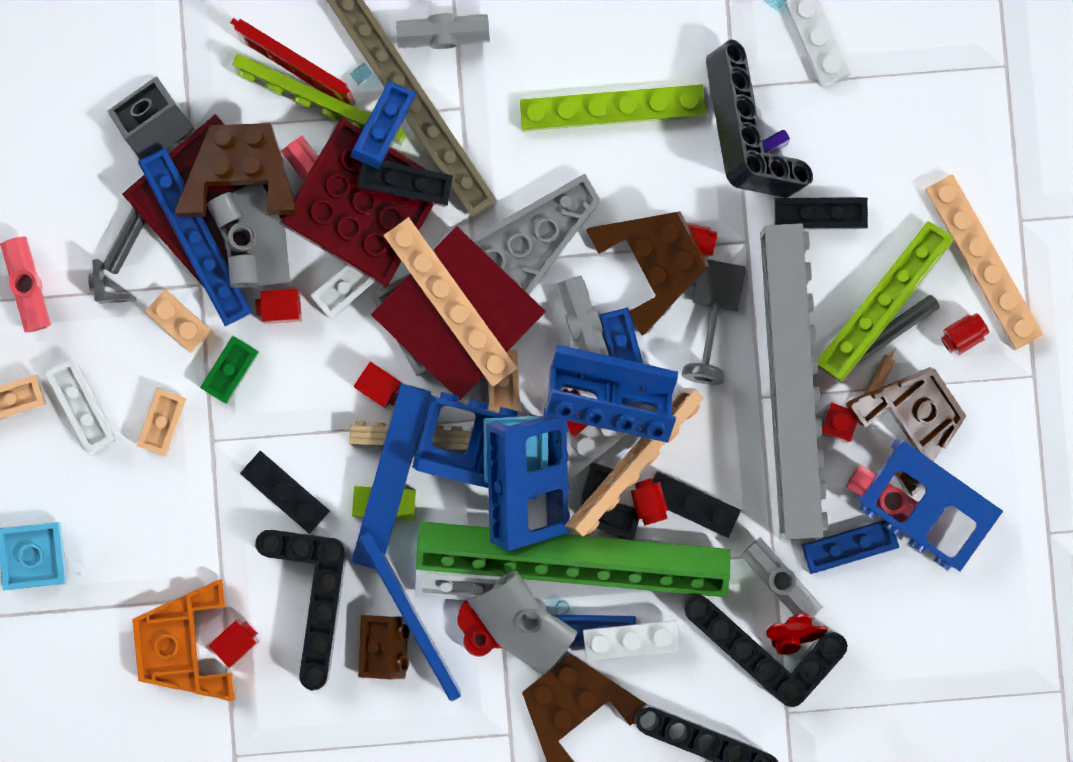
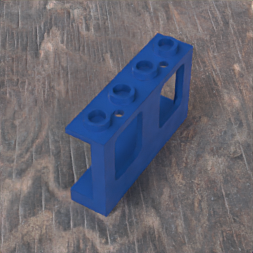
[545,344,678,443]
[412,392,537,500]
[486,408,570,551]
[854,437,1003,572]

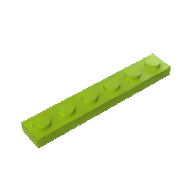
[232,53,406,147]
[520,84,706,132]
[817,221,954,383]

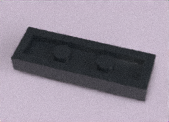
[355,161,453,207]
[774,197,868,230]
[240,450,330,534]
[653,471,741,538]

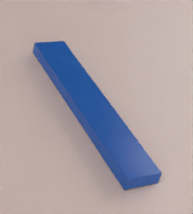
[138,148,253,327]
[351,383,432,569]
[360,530,461,702]

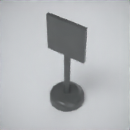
[681,259,746,385]

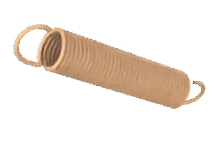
[864,347,897,394]

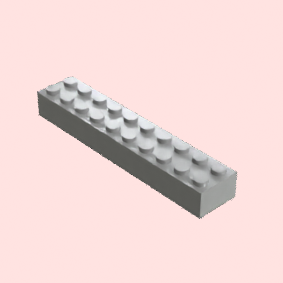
[760,223,828,540]

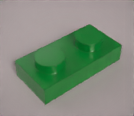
[200,335,260,404]

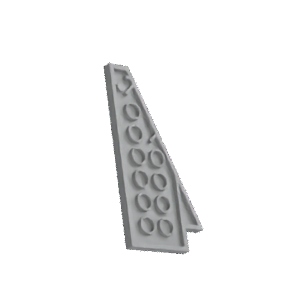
[371,173,600,376]

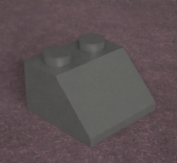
[107,76,194,160]

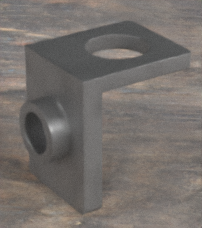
[88,259,136,304]

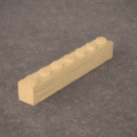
[349,421,473,451]

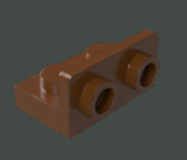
[358,615,410,680]

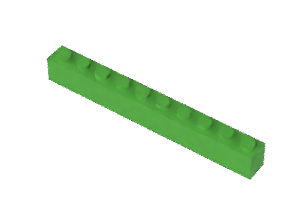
[416,521,731,597]

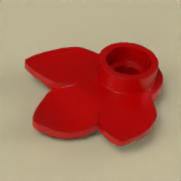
[457,600,503,657]
[766,613,828,655]

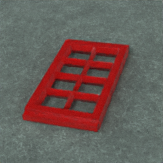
[230,18,355,106]

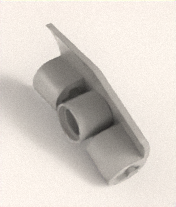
[207,185,290,288]
[468,571,577,675]

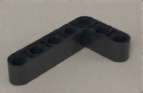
[706,39,813,198]
[255,530,347,691]
[683,595,848,707]
[632,704,778,762]

